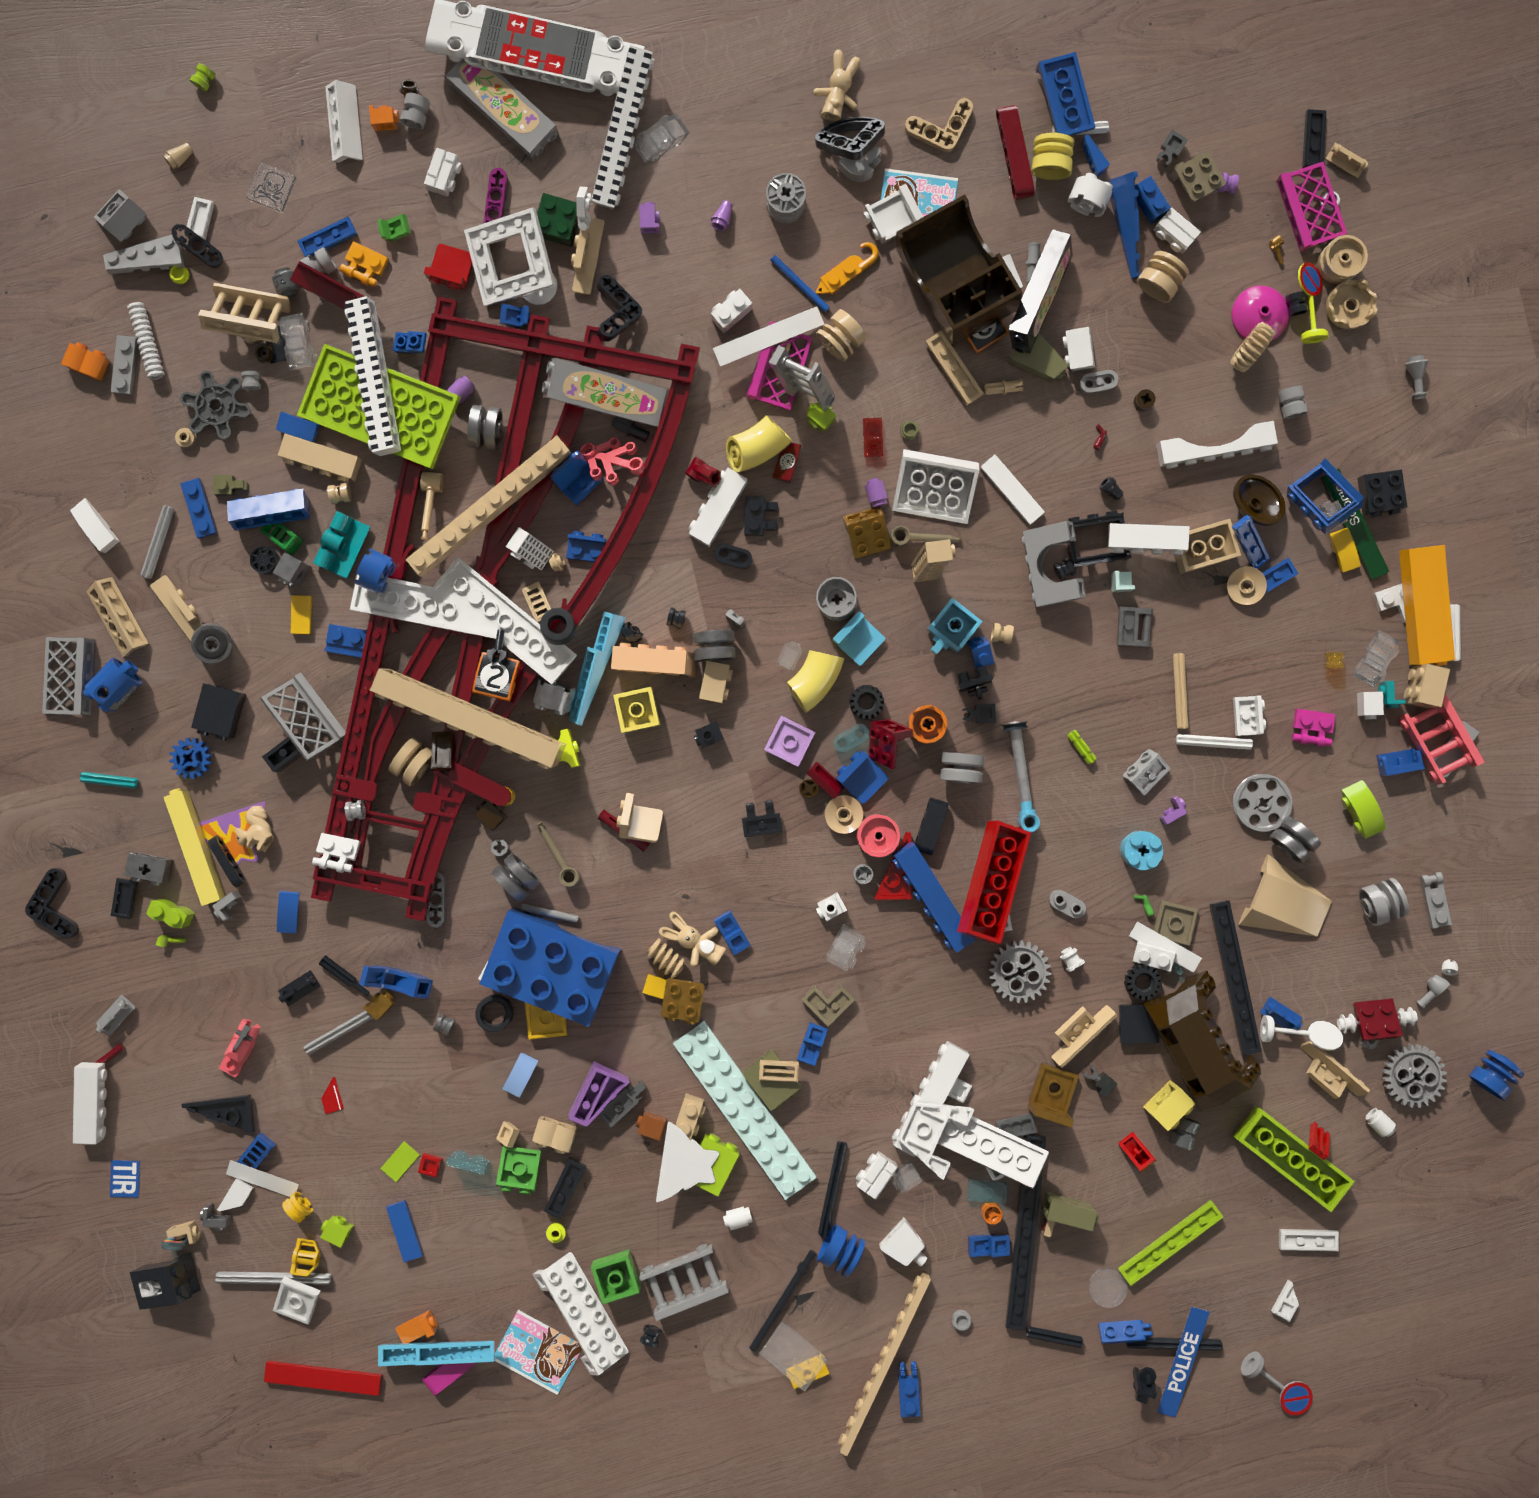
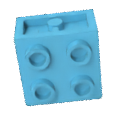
[832,611,885,666]

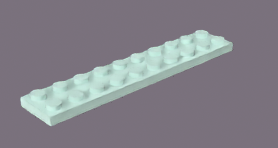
[673,1020,817,1200]

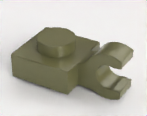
[213,475,248,495]

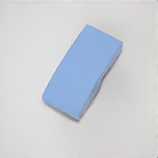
[503,1052,538,1098]

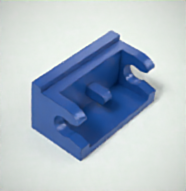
[1376,748,1425,776]

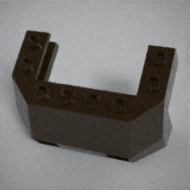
[1142,971,1261,1111]

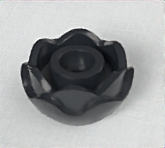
[621,622,643,643]

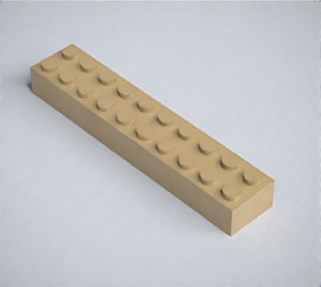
[370,669,567,769]

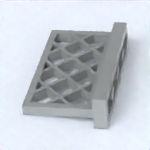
[42,637,95,715]
[260,672,346,761]

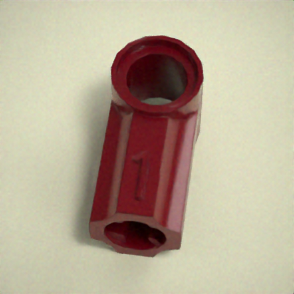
[685,457,721,486]

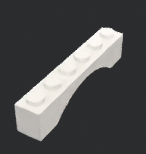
[1156,421,1278,469]

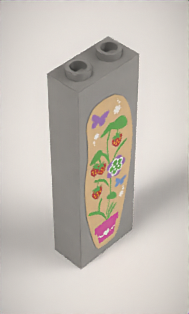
[446,59,558,160]
[542,358,667,427]

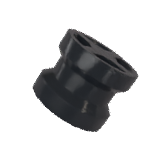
[1053,558,1076,581]
[666,607,686,629]
[640,1324,662,1348]

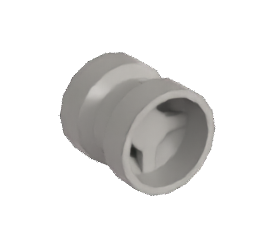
[853,864,873,884]

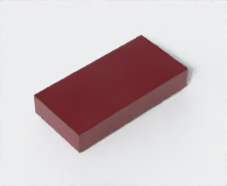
[806,761,845,799]

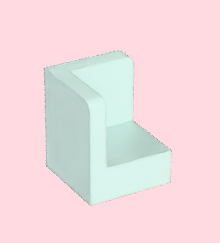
[1111,571,1135,592]

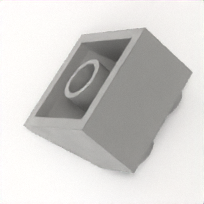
[94,189,146,242]

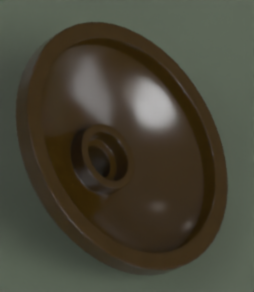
[1233,474,1286,526]

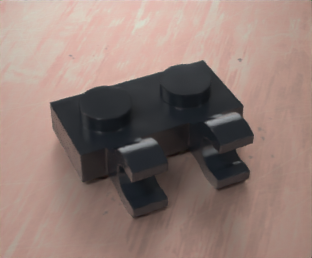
[744,496,778,536]
[742,800,782,837]

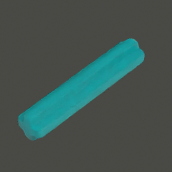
[80,772,139,789]

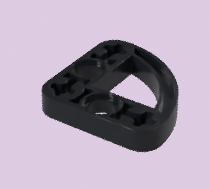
[815,117,885,161]

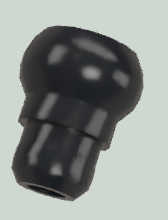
[1099,477,1123,500]

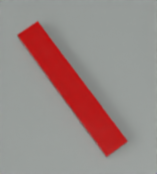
[264,1361,382,1396]

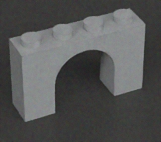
[1022,521,1086,607]

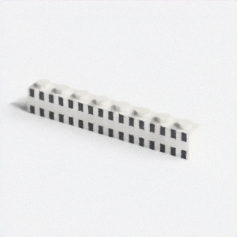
[591,45,654,210]
[345,296,401,456]

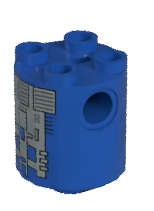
[83,657,143,713]

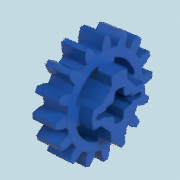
[169,738,213,779]

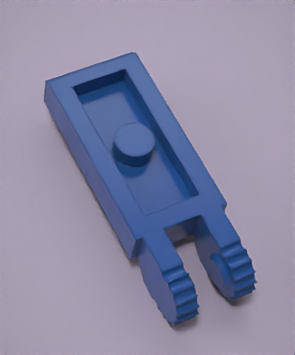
[898,1361,920,1417]

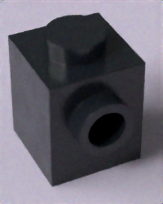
[694,721,724,748]

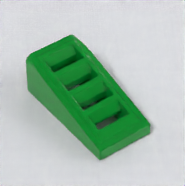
[260,523,303,555]

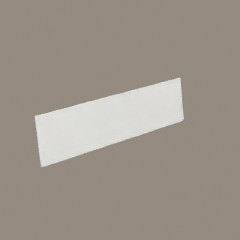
[1129,922,1202,973]
[226,1160,299,1197]

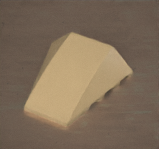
[1238,854,1332,937]

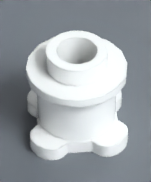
[1060,947,1085,972]

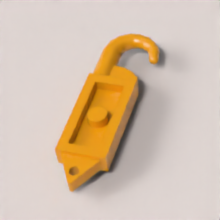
[816,242,879,295]

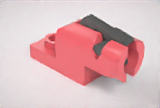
[219,1019,261,1078]

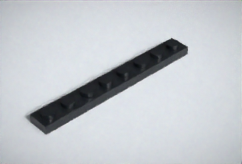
[1209,900,1262,1055]

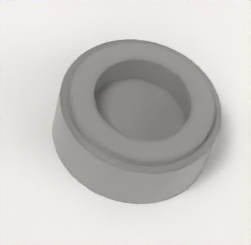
[952,1310,972,1331]

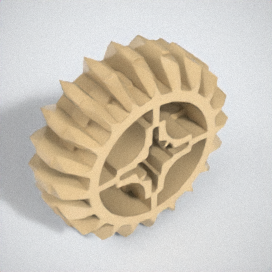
[1230,322,1275,373]

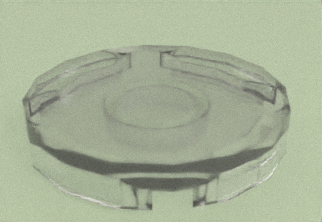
[1088,1268,1128,1308]

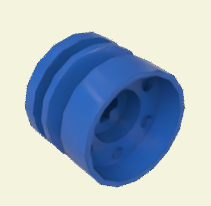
[1469,1050,1525,1101]
[817,1224,865,1277]

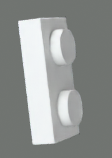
[1133,941,1176,972]

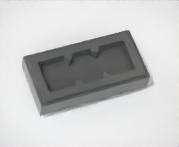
[995,1113,1037,1137]

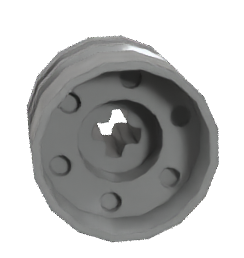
[766,173,806,223]
[816,577,857,621]

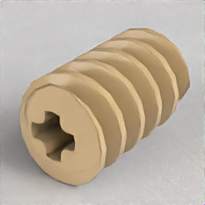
[645,938,686,979]

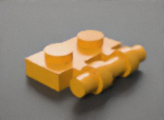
[339,241,389,287]

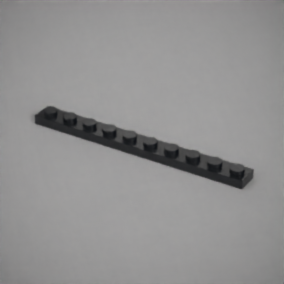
[1005,1134,1046,1330]

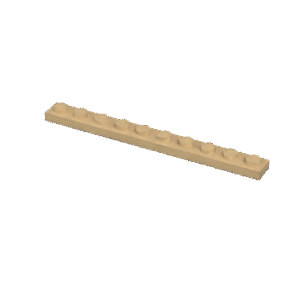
[838,1271,931,1456]

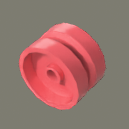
[856,814,900,857]

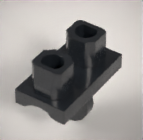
[957,666,993,700]
[1132,1367,1157,1404]

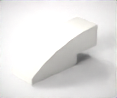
[70,498,120,553]

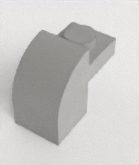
[838,146,882,182]

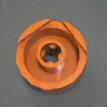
[907,705,947,744]

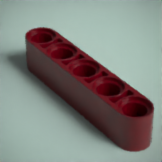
[996,105,1035,200]

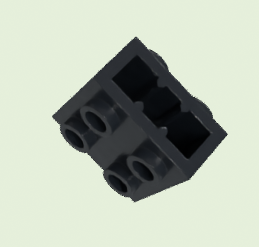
[1357,469,1408,518]

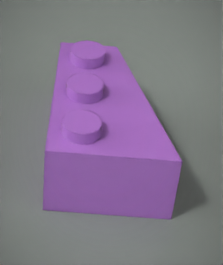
[568,1061,630,1127]

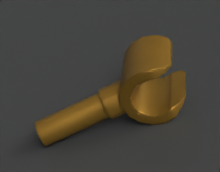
[1269,236,1284,265]

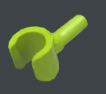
[156,935,186,947]

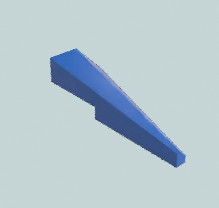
[1109,171,1140,279]

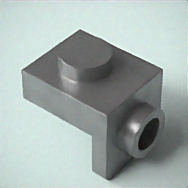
[200,1203,232,1230]

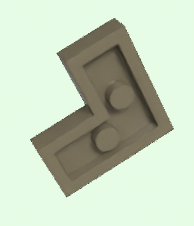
[801,985,855,1027]

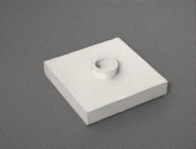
[273,1277,321,1325]

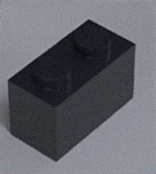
[262,733,310,772]

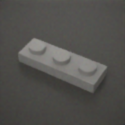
[111,335,138,395]

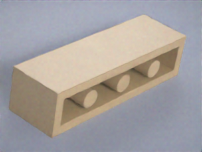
[278,434,362,483]

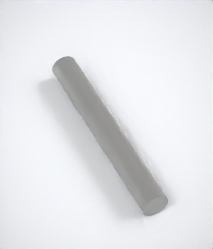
[521,903,579,923]

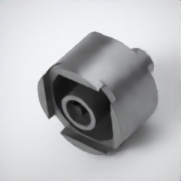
[191,623,232,664]
[533,679,576,715]

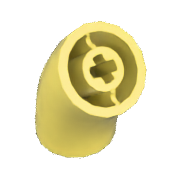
[726,415,792,472]
[787,650,844,713]

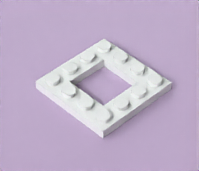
[464,207,555,307]

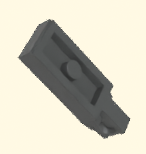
[599,1080,646,1128]

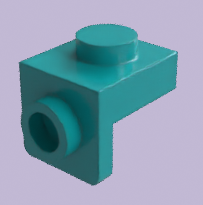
[1378,681,1406,708]

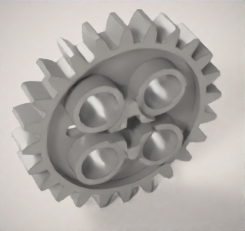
[988,940,1052,1003]
[1382,1044,1447,1108]

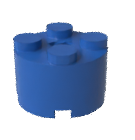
[354,549,397,594]

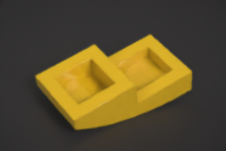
[1329,528,1361,573]

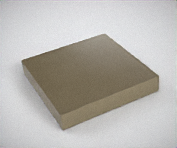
[1153,900,1199,946]

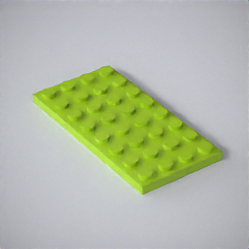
[297,344,461,469]

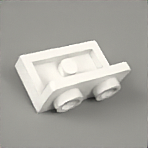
[1233,695,1266,736]

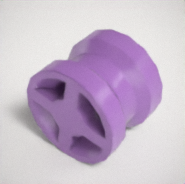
[1218,172,1239,194]

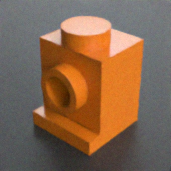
[369,105,400,132]

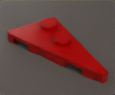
[875,832,912,900]

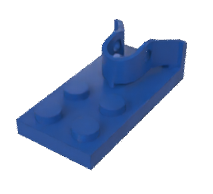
[1035,52,1095,136]

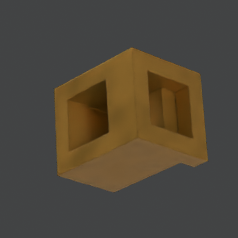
[363,989,397,1021]

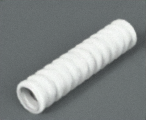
[127,302,165,380]

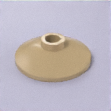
[1227,566,1267,605]
[825,795,863,834]

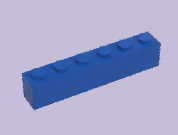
[893,842,976,953]

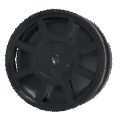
[250,546,280,575]

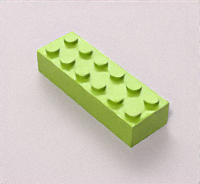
[1232,1105,1355,1212]

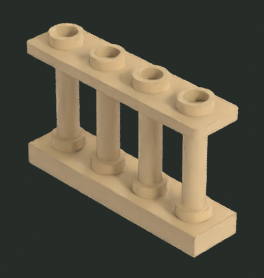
[198,283,291,343]

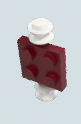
[1337,998,1418,1042]

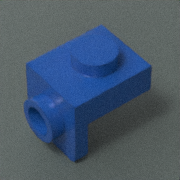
[499,304,531,329]
[967,636,994,668]

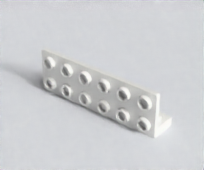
[532,1252,628,1375]

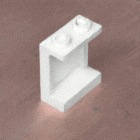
[863,184,923,244]

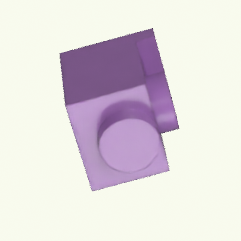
[639,202,660,234]

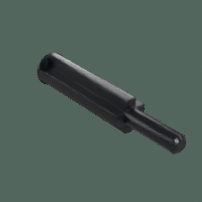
[319,955,370,996]

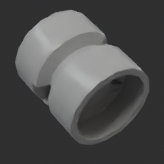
[399,93,430,130]
[300,247,337,274]
[1278,385,1309,419]

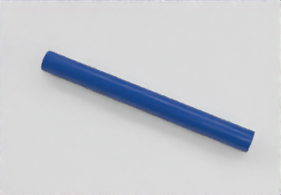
[770,255,830,313]

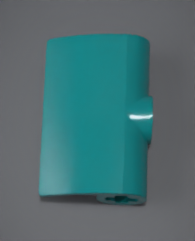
[313,511,370,578]

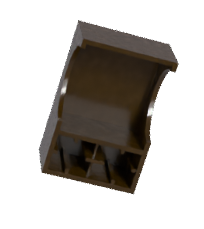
[896,194,1023,346]

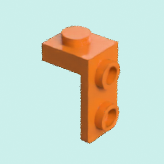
[395,1310,438,1343]

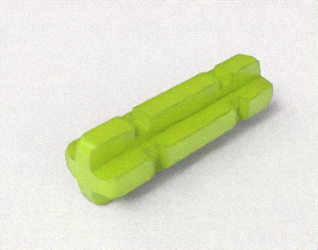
[1067,730,1096,764]

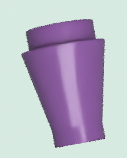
[711,200,733,231]

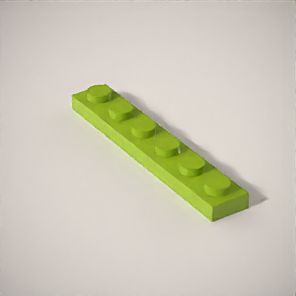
[1118,1200,1223,1286]

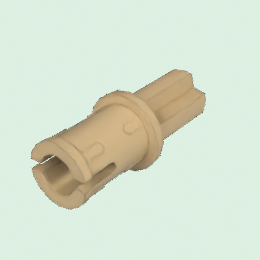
[984,379,1023,395]

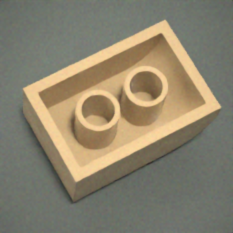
[1175,519,1241,574]

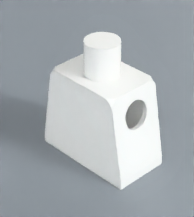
[879,1217,927,1266]

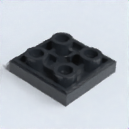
[1119,1004,1160,1044]

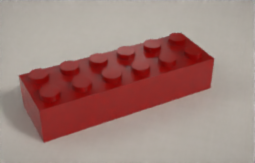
[957,820,1031,944]

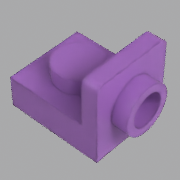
[1160,796,1187,824]

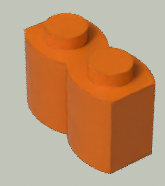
[61,342,110,381]

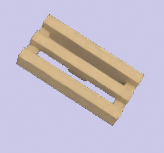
[759,1060,799,1082]

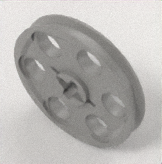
[1233,774,1292,832]

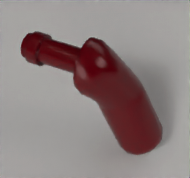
[1093,424,1107,450]

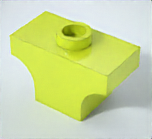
[558,729,581,768]

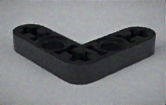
[597,275,642,342]
[25,868,79,938]

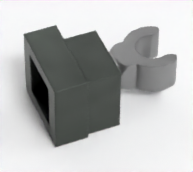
[1083,1065,1118,1098]

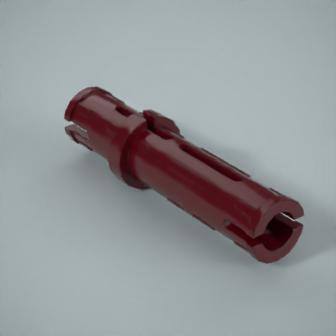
[597,809,651,852]

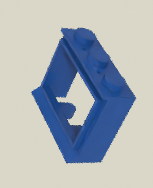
[1287,458,1364,534]

